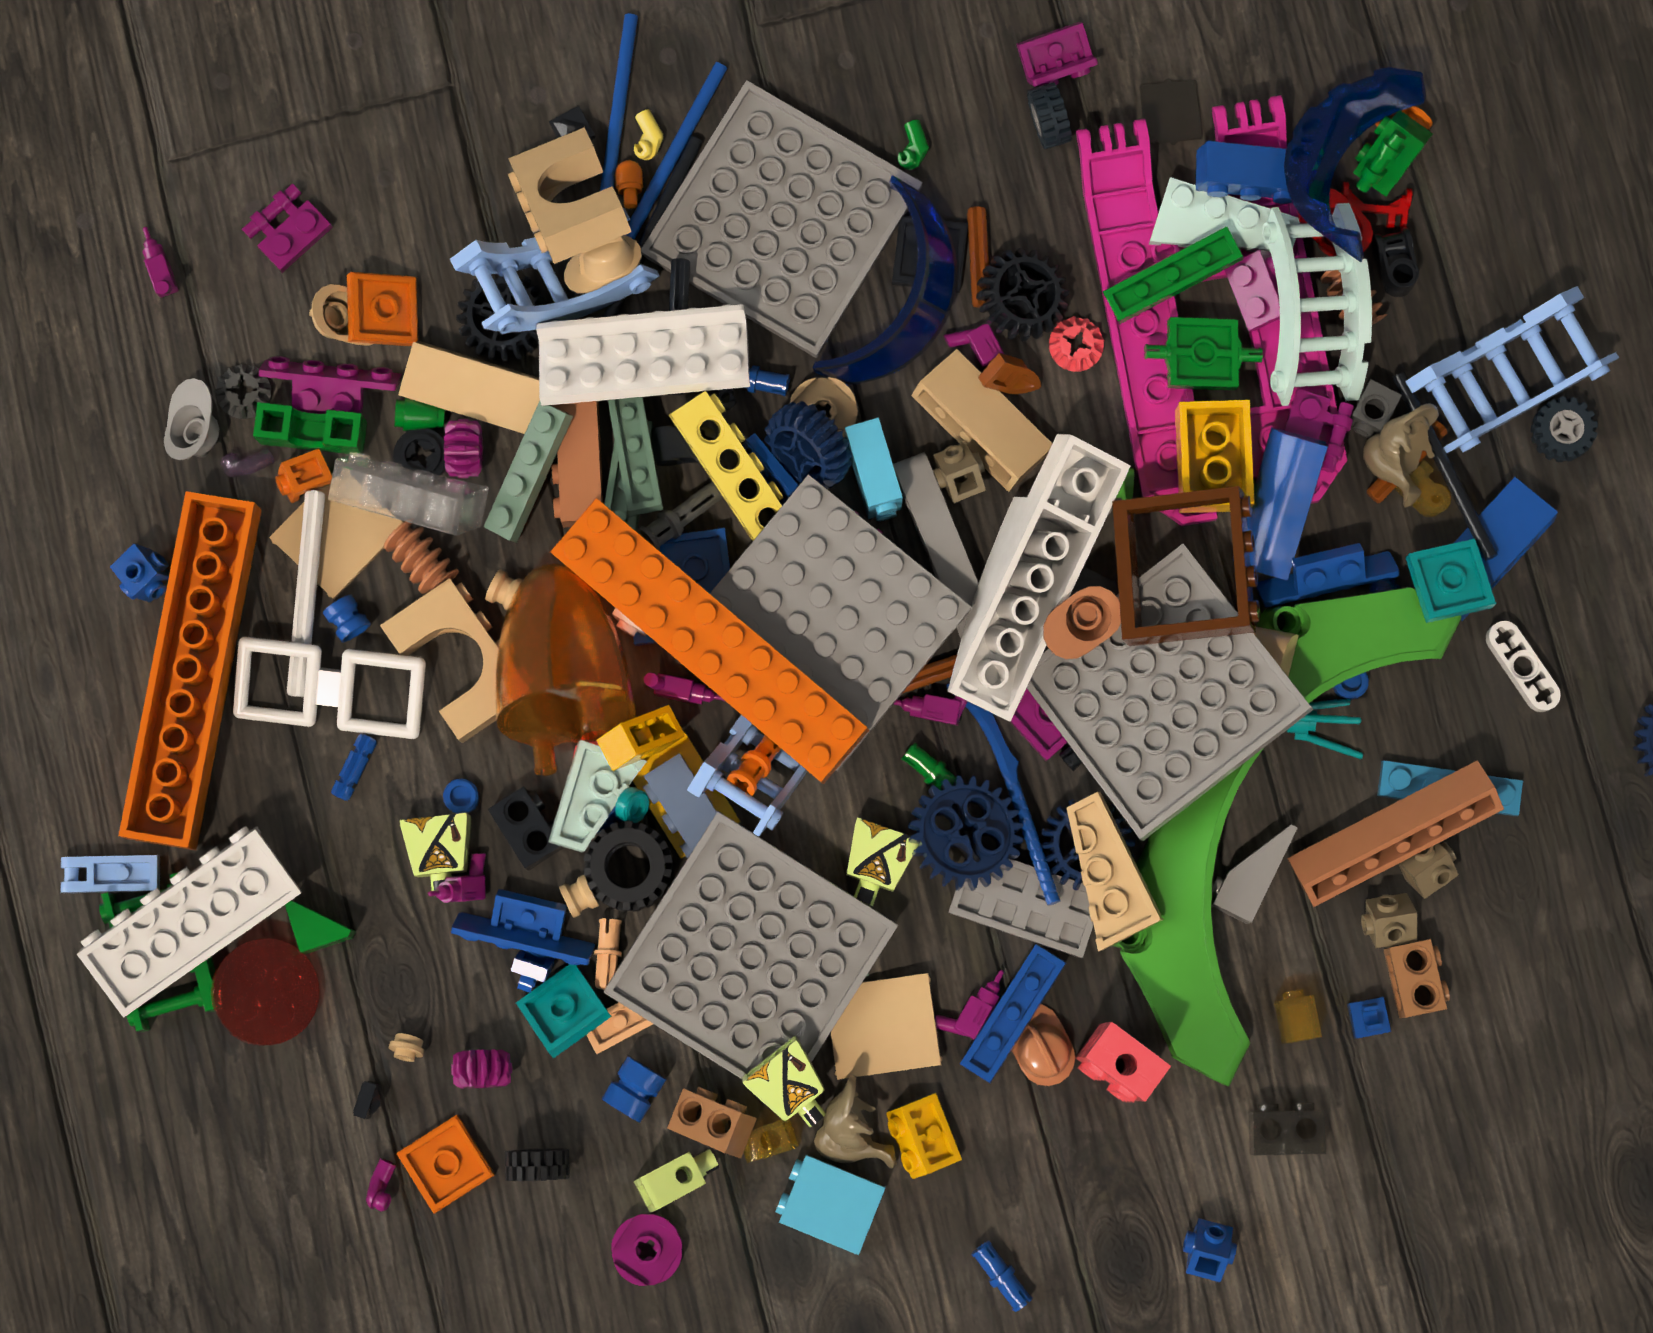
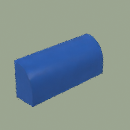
[1232,427,1328,580]
[1454,477,1558,622]

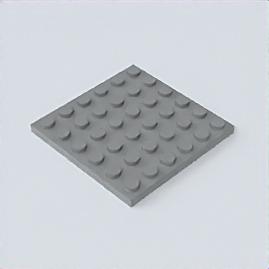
[641,80,923,358]
[710,474,972,772]
[1027,544,1314,841]
[603,811,898,1079]

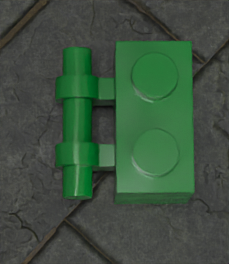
[1353,110,1433,197]

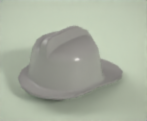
[164,378,220,460]

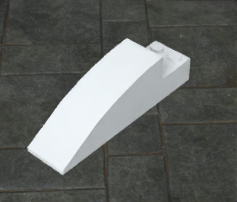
[948,434,1131,722]

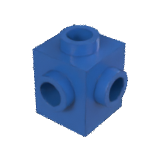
[110,543,170,603]
[1183,1218,1237,1282]

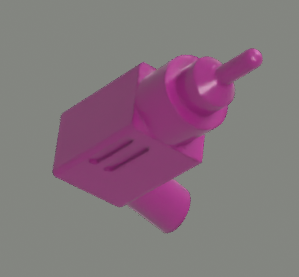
[142,227,179,298]
[943,324,1004,368]
[644,673,725,705]
[894,694,968,726]
[428,853,486,903]
[935,970,1004,1040]

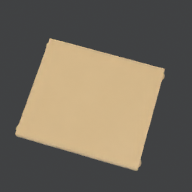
[269,464,404,599]
[831,973,942,1080]

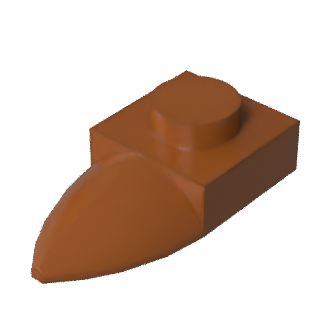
[978,353,1041,394]

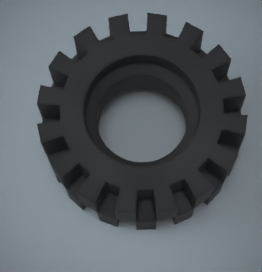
[505,1149,570,1181]

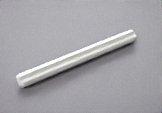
[287,490,325,697]

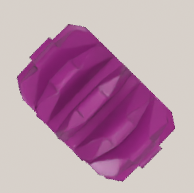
[444,419,483,478]
[451,1049,512,1089]

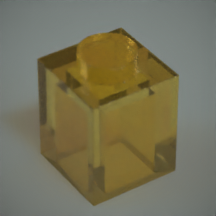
[1274,989,1322,1044]

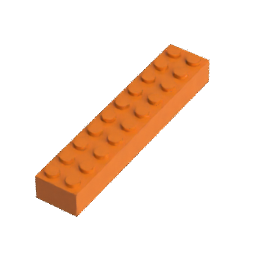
[118,491,262,851]
[550,498,869,784]

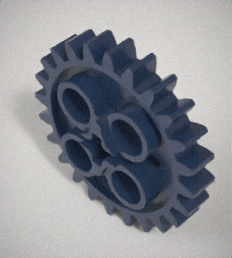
[908,776,1023,891]

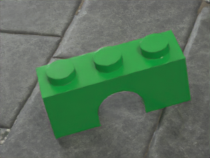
[253,402,367,456]

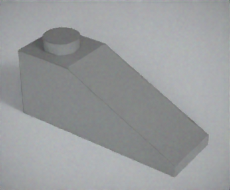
[1211,825,1297,924]

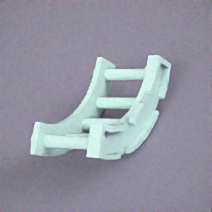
[1263,203,1372,406]

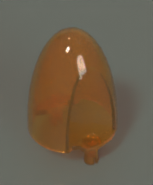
[495,563,636,776]

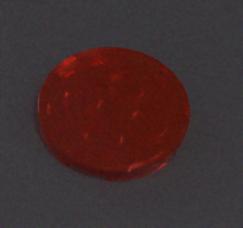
[211,938,319,1046]

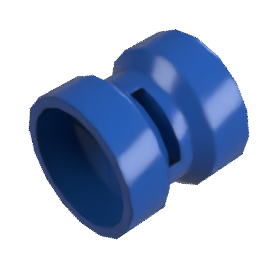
[323,594,371,643]

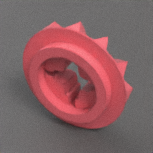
[1049,316,1104,372]

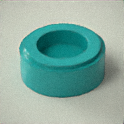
[615,787,649,823]

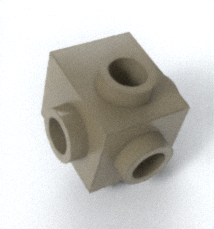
[933,442,986,503]
[1398,842,1459,899]
[1361,893,1417,948]

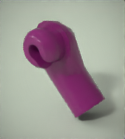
[366,1158,396,1212]

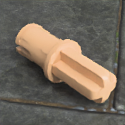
[594,918,622,990]

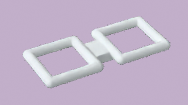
[233,637,426,739]

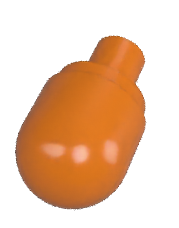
[615,160,643,209]

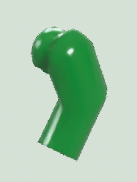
[897,120,929,170]

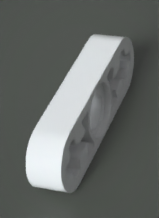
[1486,621,1561,712]

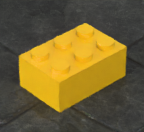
[1175,400,1254,513]

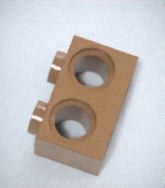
[1383,939,1450,1018]
[667,1087,757,1158]

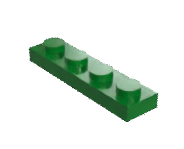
[1103,227,1243,324]

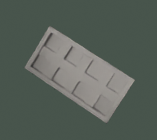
[948,849,1094,959]

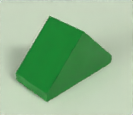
[285,900,356,954]

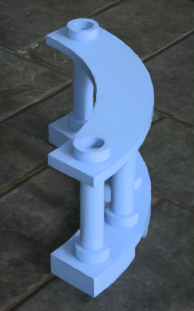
[450,208,660,334]
[1405,286,1619,453]
[687,715,807,837]

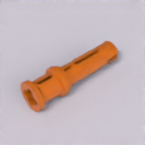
[726,735,781,796]

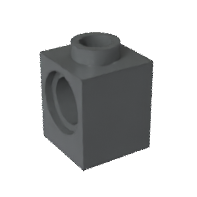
[1351,379,1402,438]

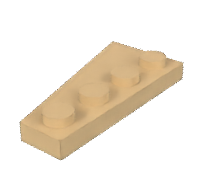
[1067,792,1164,951]

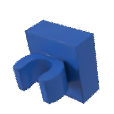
[511,950,555,993]
[1347,997,1391,1039]

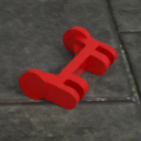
[1341,182,1412,229]

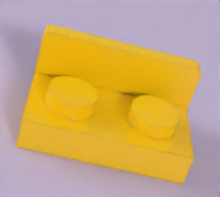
[886,1093,962,1179]

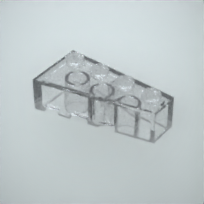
[328,452,489,536]

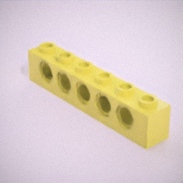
[669,391,784,541]

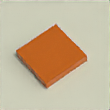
[347,272,418,346]
[396,1115,495,1214]

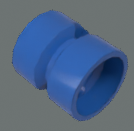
[602,1056,666,1123]

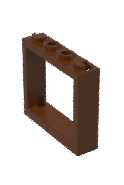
[1112,486,1260,646]

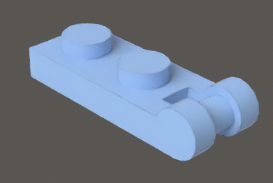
[61,855,160,893]

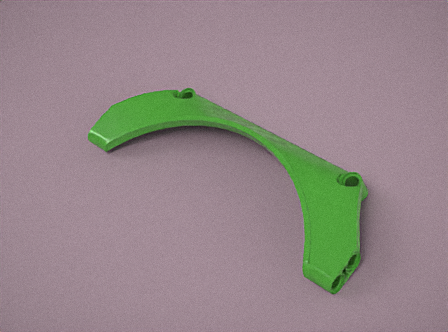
[1112,587,1462,1087]

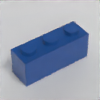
[1196,141,1307,204]

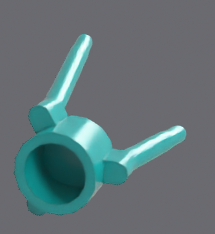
[1286,699,1363,759]

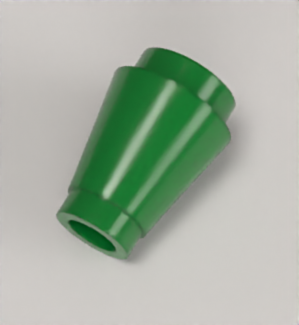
[394,397,445,431]

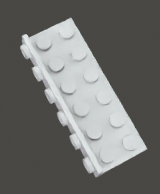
[536,304,750,406]
[77,826,302,1018]

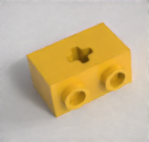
[597,705,685,771]

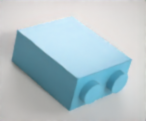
[845,417,903,521]
[775,1154,885,1255]

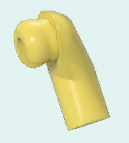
[634,109,663,160]

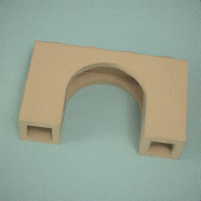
[508,127,632,264]
[380,578,532,743]

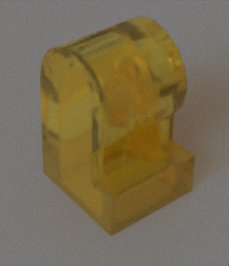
[1395,460,1451,517]
[743,1118,799,1163]

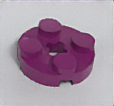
[611,1214,683,1286]

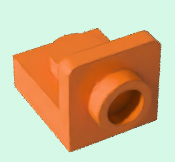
[275,448,333,503]

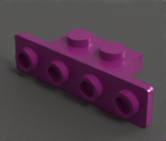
[259,356,401,415]

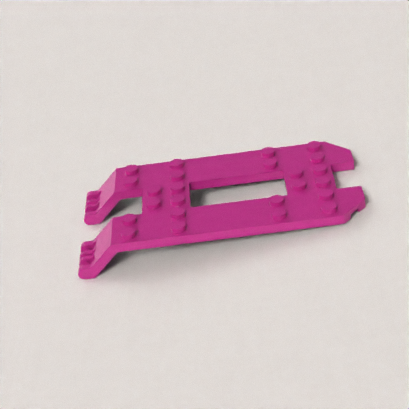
[1076,95,1347,526]

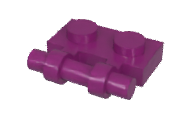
[242,184,333,273]
[1284,389,1354,472]

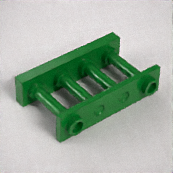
[99,873,226,1032]

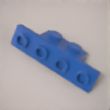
[1256,543,1399,607]
[451,889,595,965]

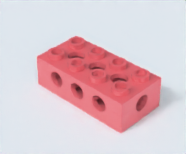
[1075,1022,1171,1103]

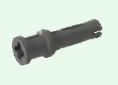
[636,481,723,551]

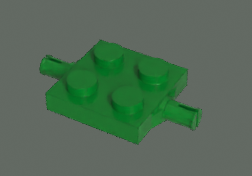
[1144,317,1263,390]

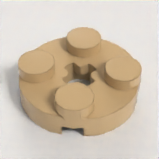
[790,377,858,438]

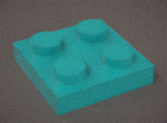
[1406,539,1496,623]
[516,964,612,1058]

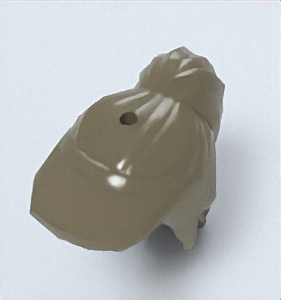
[1363,403,1439,508]
[814,1075,897,1169]

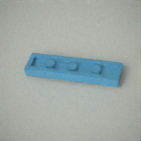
[1377,761,1523,816]

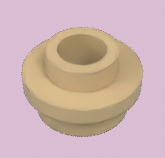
[389,1033,424,1062]

